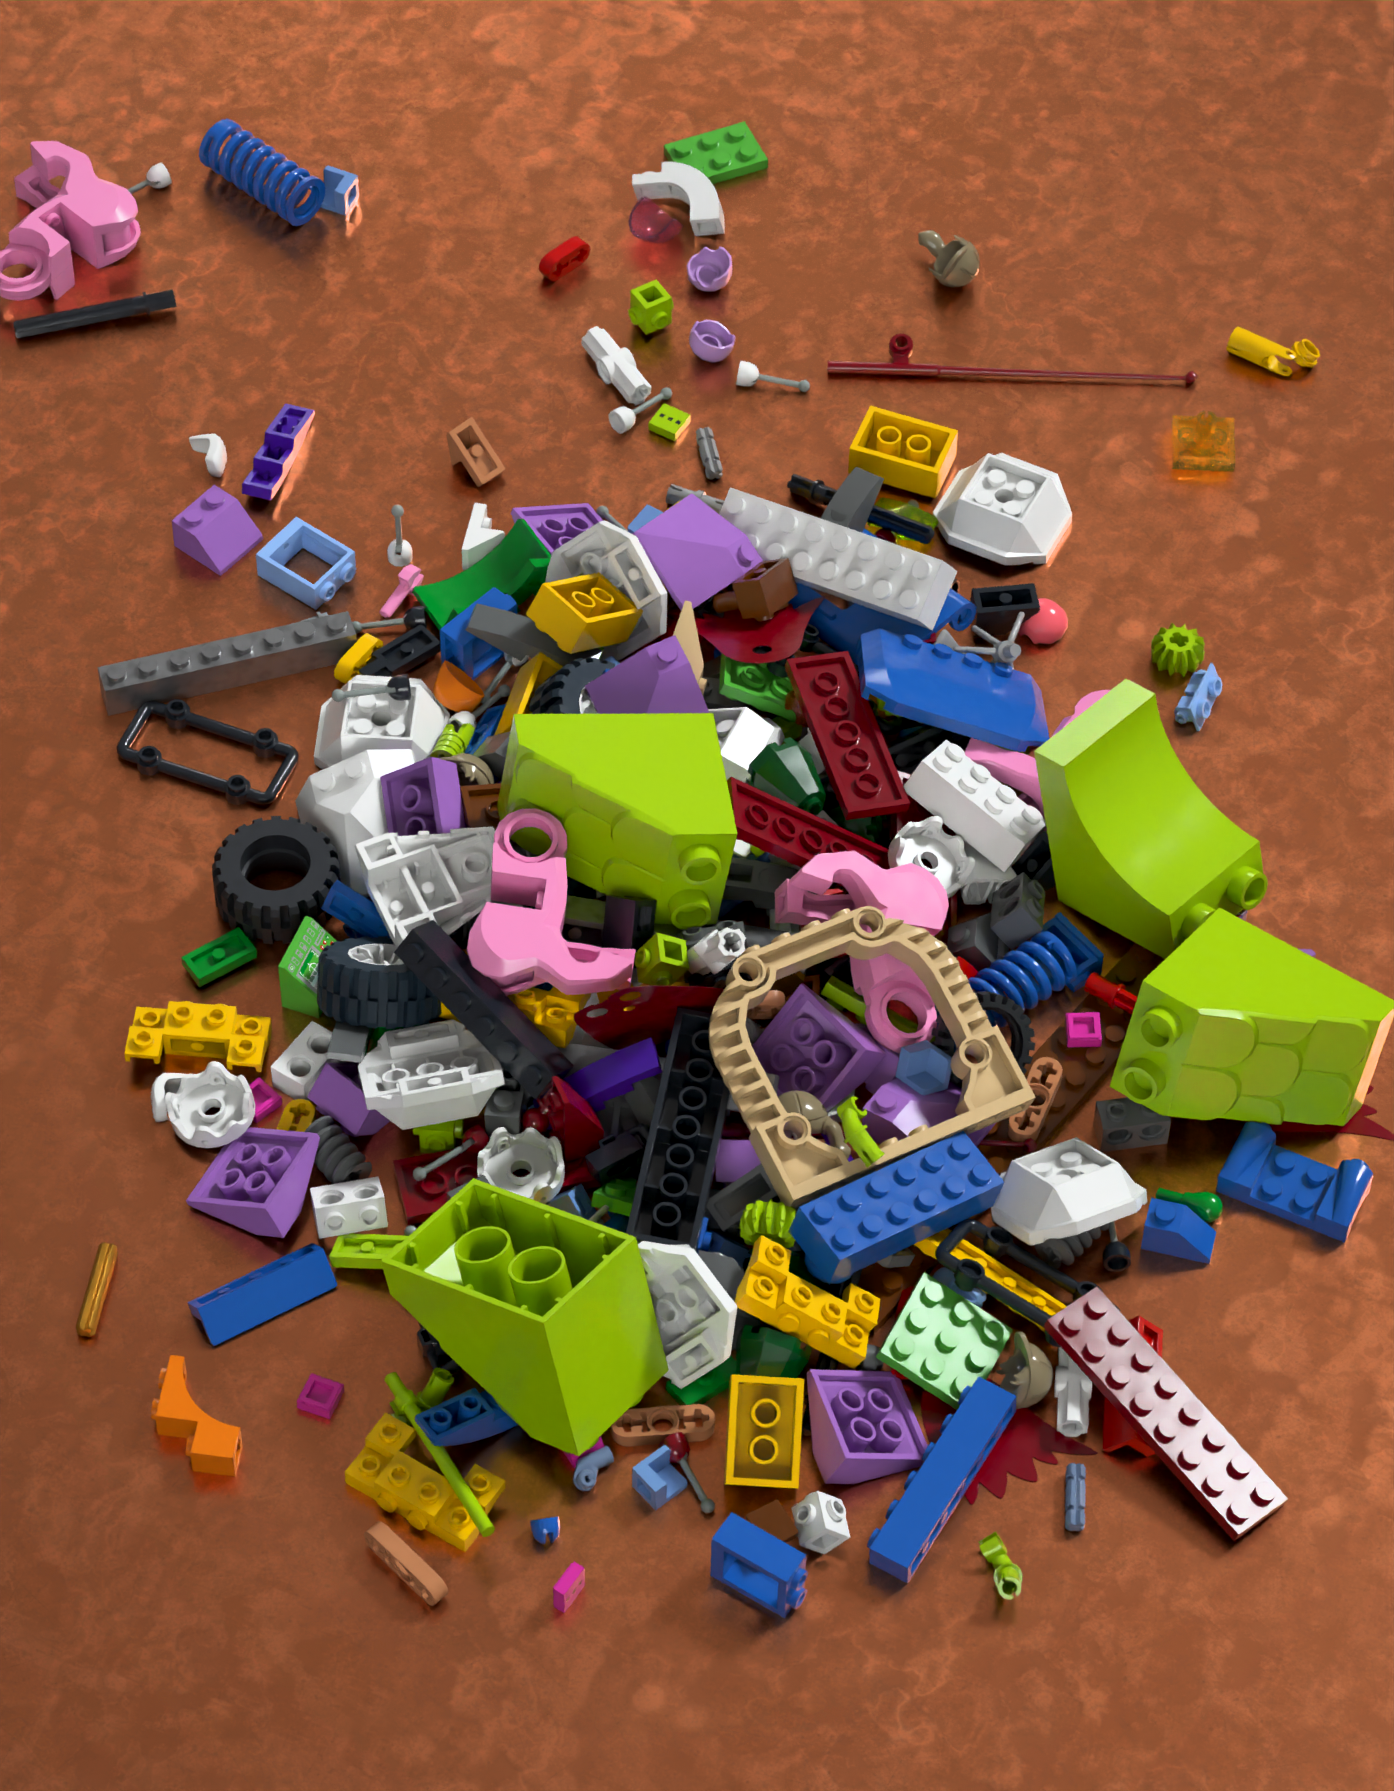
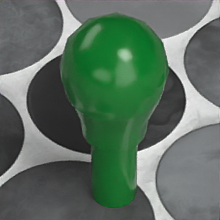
[1156,1187,1223,1223]

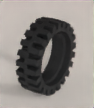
[931,991,1035,1088]

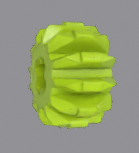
[1151,623,1205,677]
[739,1200,796,1248]

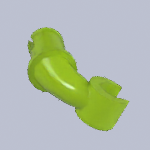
[837,1096,885,1168]
[383,1368,455,1426]
[979,1532,1023,1599]

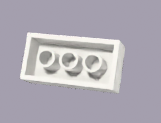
[903,740,1046,872]

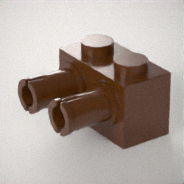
[713,558,799,622]

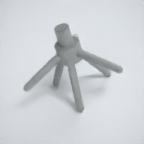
[953,612,1025,670]

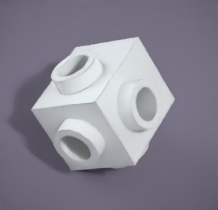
[791,1491,851,1554]

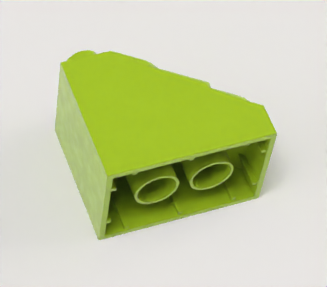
[497,713,737,929]
[1109,907,1394,1126]
[381,1178,669,1456]

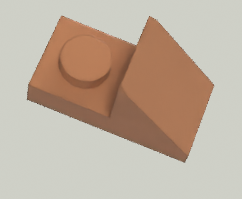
[446,417,506,487]

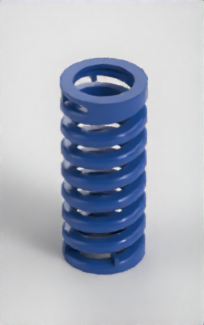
[199,119,326,226]
[935,930,1077,1052]

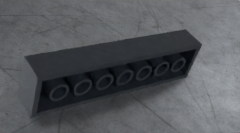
[626,1007,731,1253]

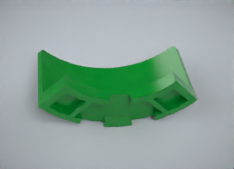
[412,519,551,630]

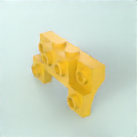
[439,986,591,1048]
[124,1001,272,1072]
[735,1235,880,1369]
[345,1412,506,1552]

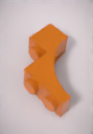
[151,1355,243,1477]

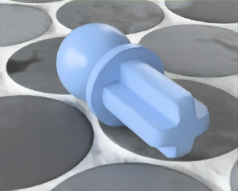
[933,1267,986,1308]

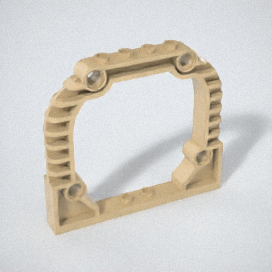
[709,906,1036,1208]

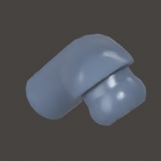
[573,1446,614,1491]

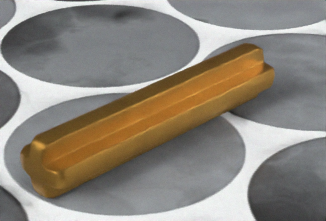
[76,1242,118,1337]

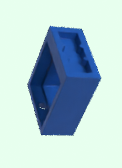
[440,587,517,680]
[710,1512,808,1618]

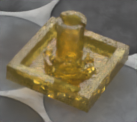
[1172,411,1235,472]

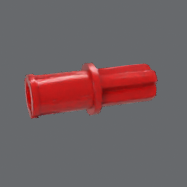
[1084,972,1137,1014]

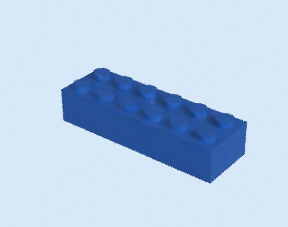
[789,1131,1005,1284]

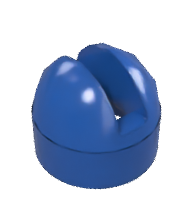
[530,1517,560,1544]

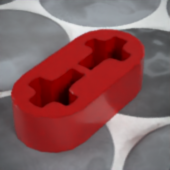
[539,236,591,281]

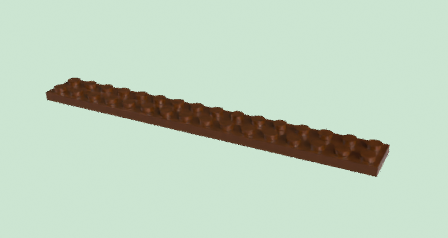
[827,943,1165,1335]

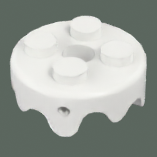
[888,816,975,898]
[165,1061,255,1148]
[477,1127,565,1204]

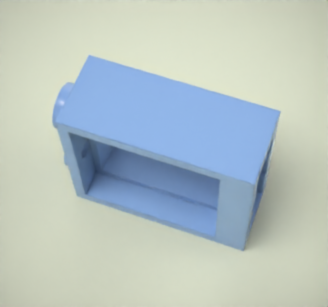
[256,517,356,610]

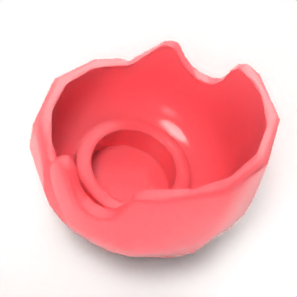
[1018,598,1068,644]

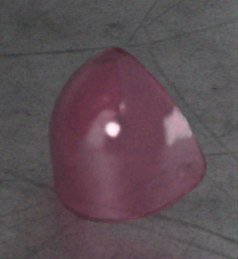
[629,196,684,244]

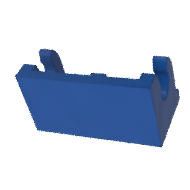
[1036,912,1104,992]

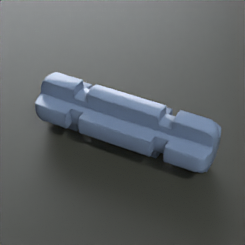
[1065,1463,1086,1531]

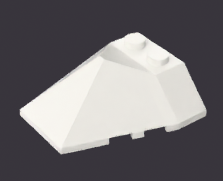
[295,749,416,898]
[355,826,495,947]

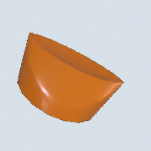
[433,660,485,713]

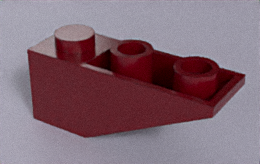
[548,1076,604,1163]

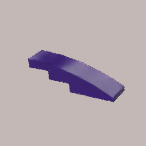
[242,404,315,500]
[533,1037,663,1130]

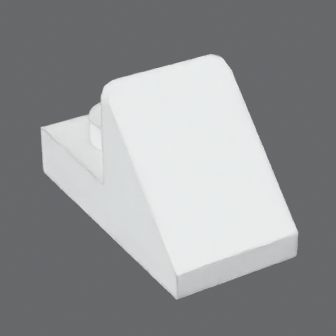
[462,503,505,570]

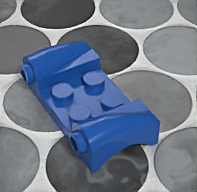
[1216,1121,1373,1243]

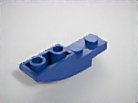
[414,1388,518,1446]

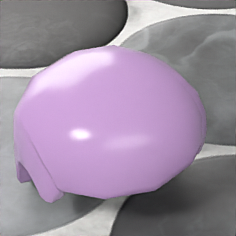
[686,246,732,292]
[689,320,735,362]

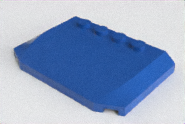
[856,628,1050,752]

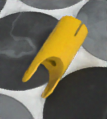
[1226,326,1296,376]

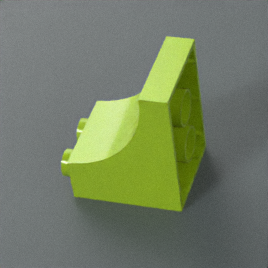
[1034,679,1268,959]

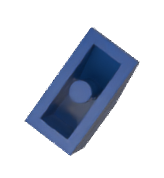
[1141,1198,1217,1264]

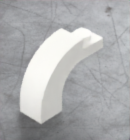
[632,162,725,236]

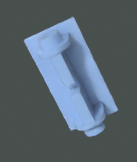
[1174,663,1222,731]

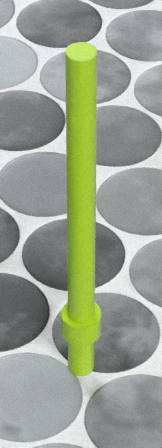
[384,1372,495,1537]

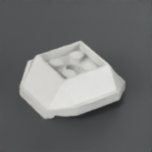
[932,453,1072,565]
[545,520,668,662]
[314,675,450,769]
[708,707,785,783]
[358,1019,504,1130]
[991,1137,1147,1246]
[638,1241,737,1389]

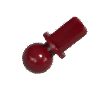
[521,1079,573,1134]

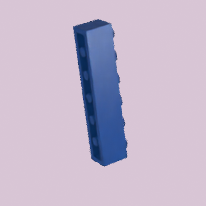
[867,1376,1016,1584]

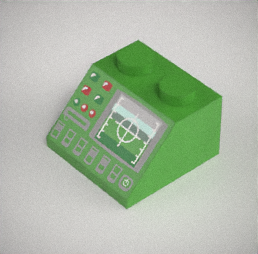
[278,916,337,1018]

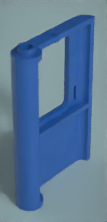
[788,528,976,665]

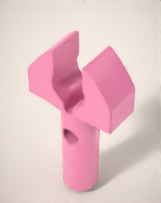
[380,564,424,619]

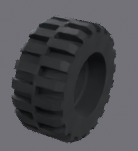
[212,816,341,944]

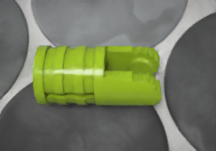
[430,723,474,758]

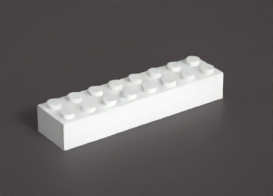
[719,487,957,630]

